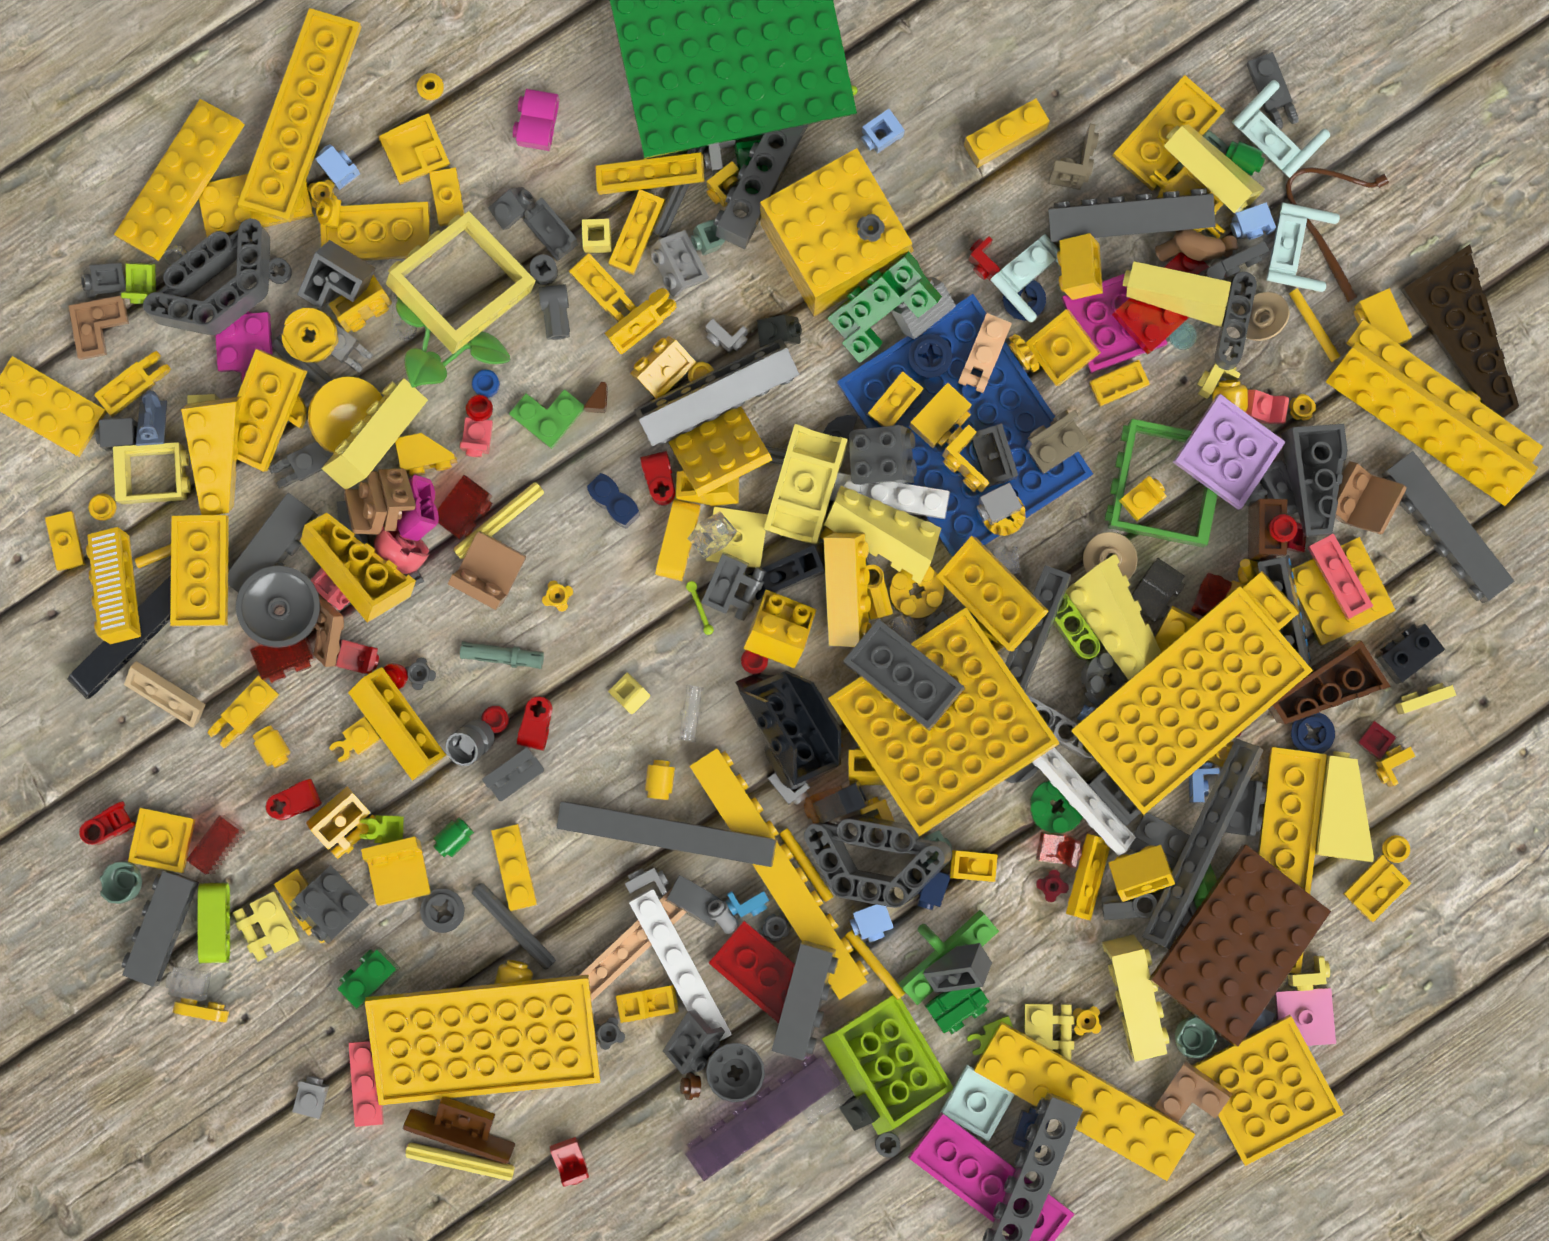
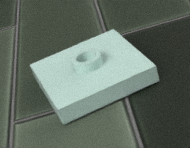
[940,1064,1015,1141]

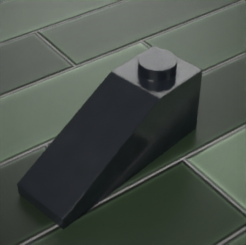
[748,543,825,600]

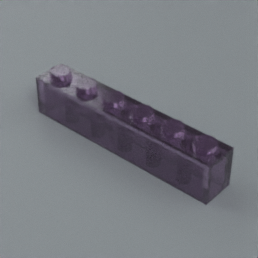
[685,1054,841,1181]

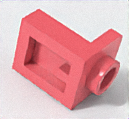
[1245,390,1289,424]
[460,417,493,458]
[311,567,350,610]

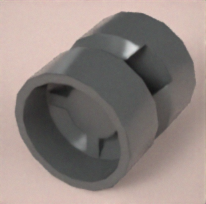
[445,719,495,766]

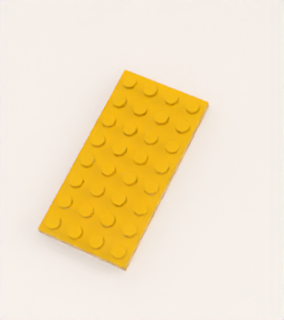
[1071,586,1313,815]
[365,975,601,1105]

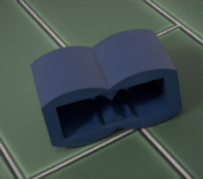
[587,473,640,529]

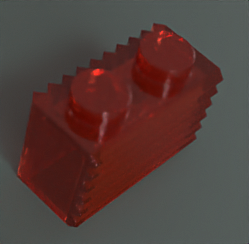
[437,475,493,540]
[250,637,316,684]
[186,815,245,875]

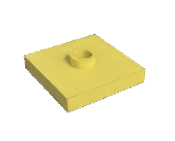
[706,507,768,568]

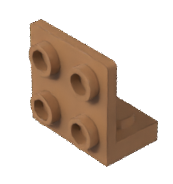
[1335,461,1407,535]
[448,531,526,610]

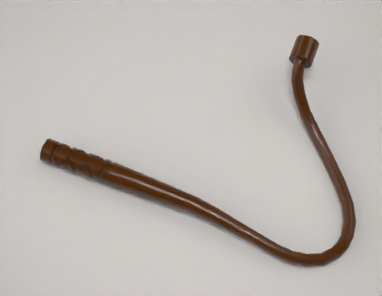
[1286,167,1389,303]

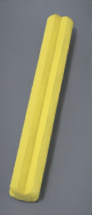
[453,482,544,559]
[405,1142,515,1181]

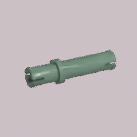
[460,641,544,669]

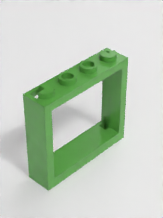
[1105,419,1217,548]

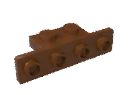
[403,1096,515,1164]

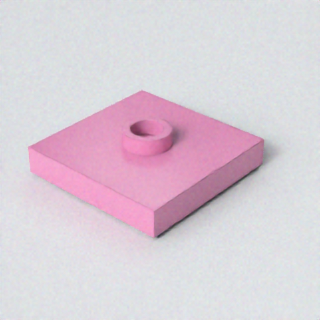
[1275,988,1336,1046]

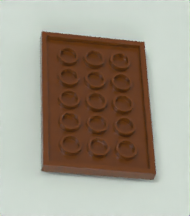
[1148,845,1331,1047]

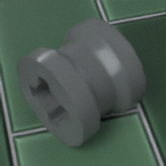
[530,255,558,285]

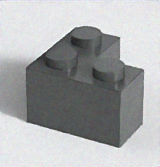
[297,240,376,309]

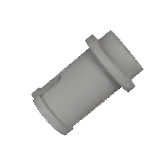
[707,900,739,934]

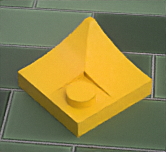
[379,113,450,185]

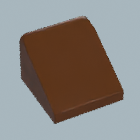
[584,382,608,413]

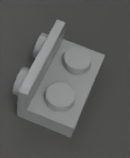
[650,230,709,297]

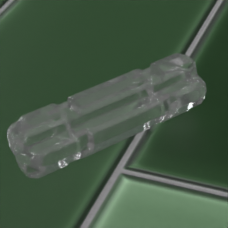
[803,1083,854,1123]

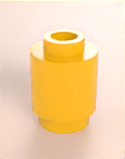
[252,725,291,768]
[645,760,675,800]

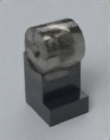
[812,781,869,824]

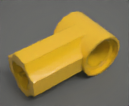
[866,564,893,620]

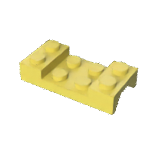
[764,424,848,545]

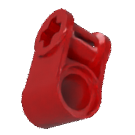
[640,451,676,506]
[517,697,553,751]
[265,779,322,821]
[79,801,136,845]

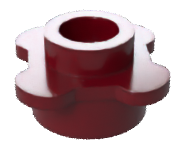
[1036,870,1069,903]

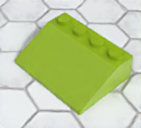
[822,995,954,1135]

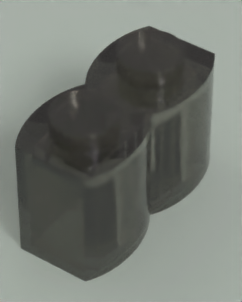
[1131,558,1185,622]

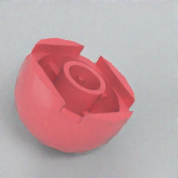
[373,525,429,574]

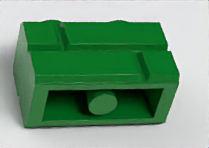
[924,987,989,1035]

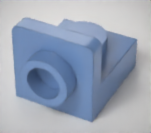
[1188,763,1220,803]

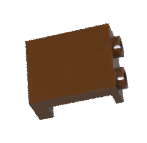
[1248,499,1287,561]

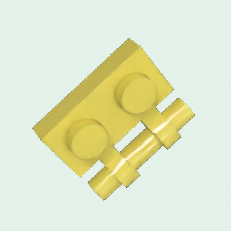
[233,891,301,962]
[1024,1004,1074,1061]

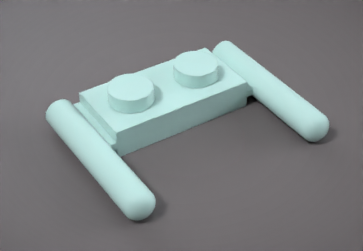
[1232,80,1330,178]
[1266,202,1340,292]
[990,234,1060,322]

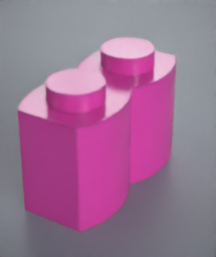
[513,89,560,151]
[397,475,439,541]

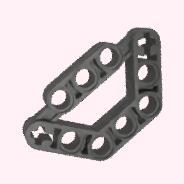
[143,218,270,335]
[804,815,952,908]

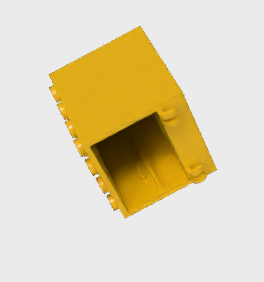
[760,148,914,317]

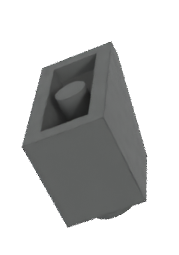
[923,943,992,993]

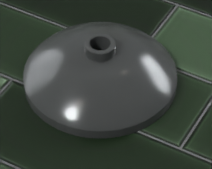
[236,566,320,648]

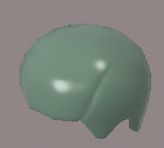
[99,861,142,904]
[1175,1016,1217,1058]

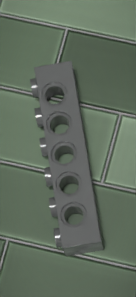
[714,124,809,249]
[982,1092,1083,1241]

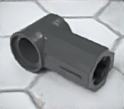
[539,284,570,340]
[1101,893,1158,921]

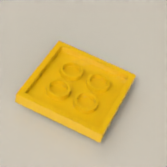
[668,406,772,497]
[1292,537,1396,646]

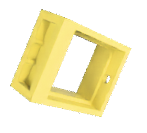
[113,442,191,504]

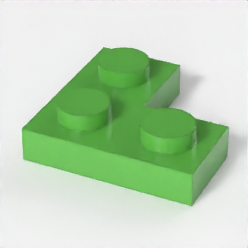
[509,389,585,449]

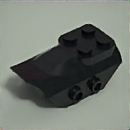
[735,671,841,789]

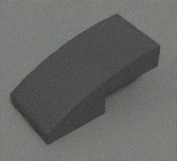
[666,875,722,928]

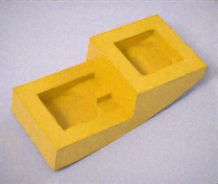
[616,985,679,1023]

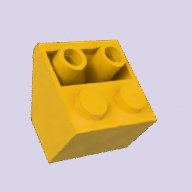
[743,590,817,668]

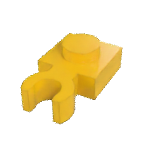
[329,716,381,762]

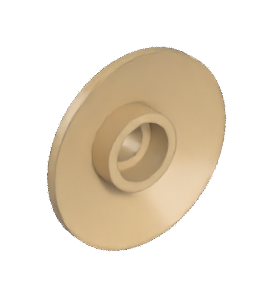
[1237,292,1290,341]
[1083,532,1138,580]

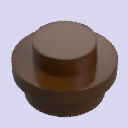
[680,1072,701,1100]

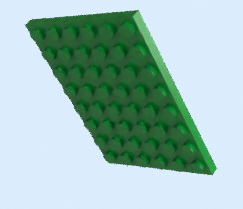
[609,0,857,159]

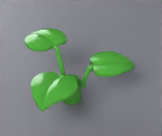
[396,296,511,388]

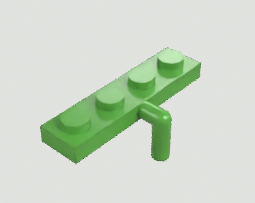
[898,910,999,1005]

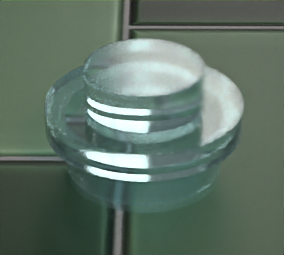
[1169,323,1197,350]

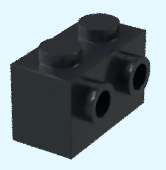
[1376,623,1446,684]

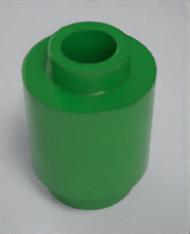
[1225,141,1266,176]
[433,817,474,858]

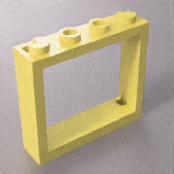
[386,211,536,354]

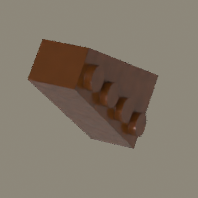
[1268,640,1391,724]

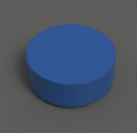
[472,369,500,398]

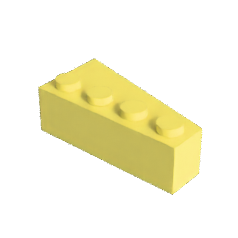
[321,378,428,490]
[824,486,941,584]
[1065,554,1161,680]
[1102,934,1170,1062]

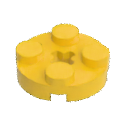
[282,308,339,363]
[889,566,944,619]

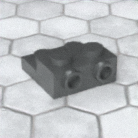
[289,865,369,944]

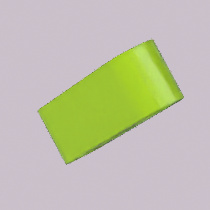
[1053,593,1100,660]
[198,882,230,963]

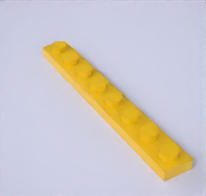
[1346,319,1543,463]

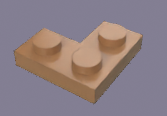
[69,296,129,360]
[313,593,344,667]
[1155,1062,1232,1122]

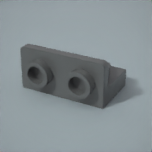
[482,747,544,801]
[1225,780,1266,836]
[663,1010,725,1074]

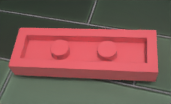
[1307,533,1373,620]
[349,1041,384,1127]

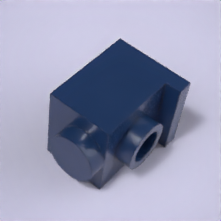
[917,872,950,911]
[1011,1107,1050,1153]

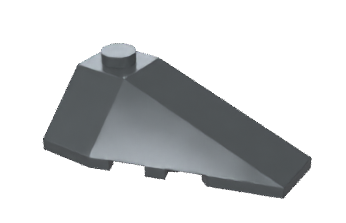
[1281,424,1348,536]

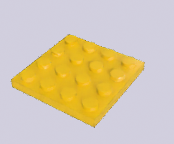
[1192,1014,1344,1166]

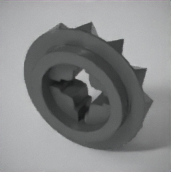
[420,889,465,933]

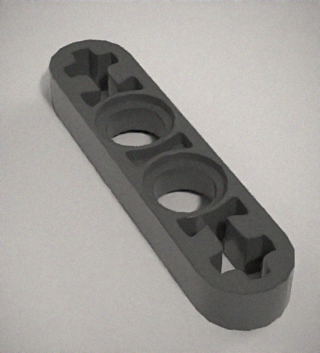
[1215,271,1257,370]

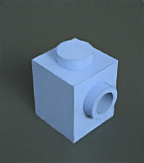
[849,904,894,942]

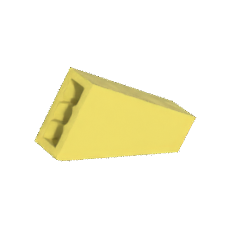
[1164,124,1265,213]
[1123,261,1231,327]
[1315,751,1374,862]

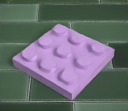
[1173,394,1285,510]

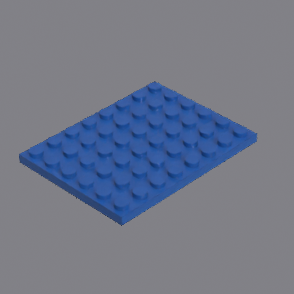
[837,294,1093,557]

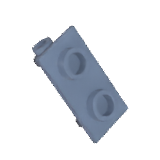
[136,391,167,446]

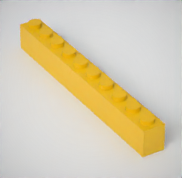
[690,749,869,1000]

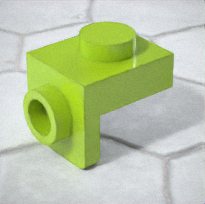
[121,263,156,304]

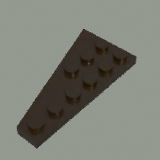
[1401,244,1519,418]

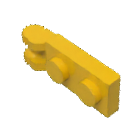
[569,253,637,322]
[604,287,677,355]
[94,351,171,417]
[207,675,280,749]

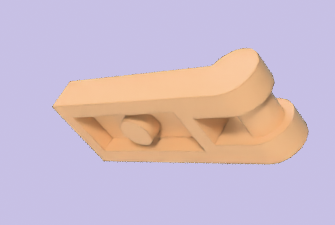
[958,313,1012,393]

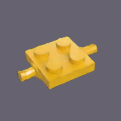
[1149,166,1225,238]

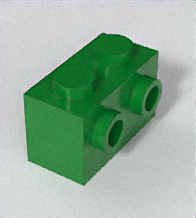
[337,948,400,1009]

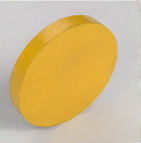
[308,377,383,454]

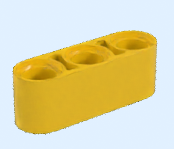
[655,499,701,581]

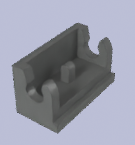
[523,197,578,262]
[972,423,1018,488]
[1088,769,1141,826]

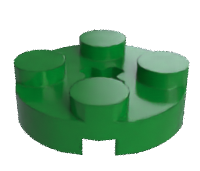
[1030,780,1083,834]

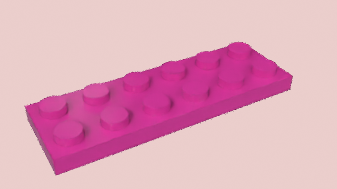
[908,1112,1074,1241]

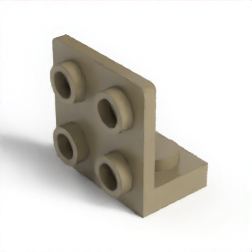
[1048,123,1099,190]
[1025,410,1089,475]

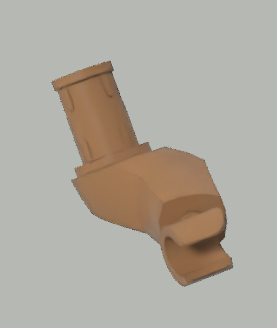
[1155,229,1238,262]

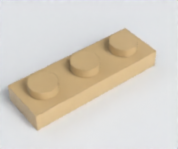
[124,661,205,728]

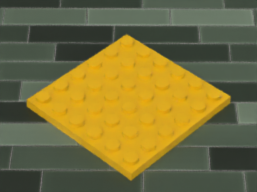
[828,608,1059,836]

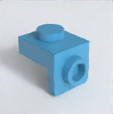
[725,891,770,917]

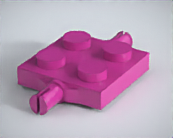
[216,312,273,383]

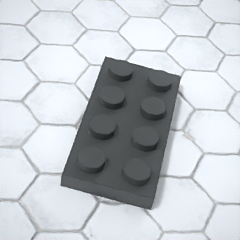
[843,619,965,731]

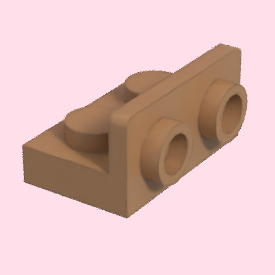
[378,469,416,531]
[344,471,387,534]

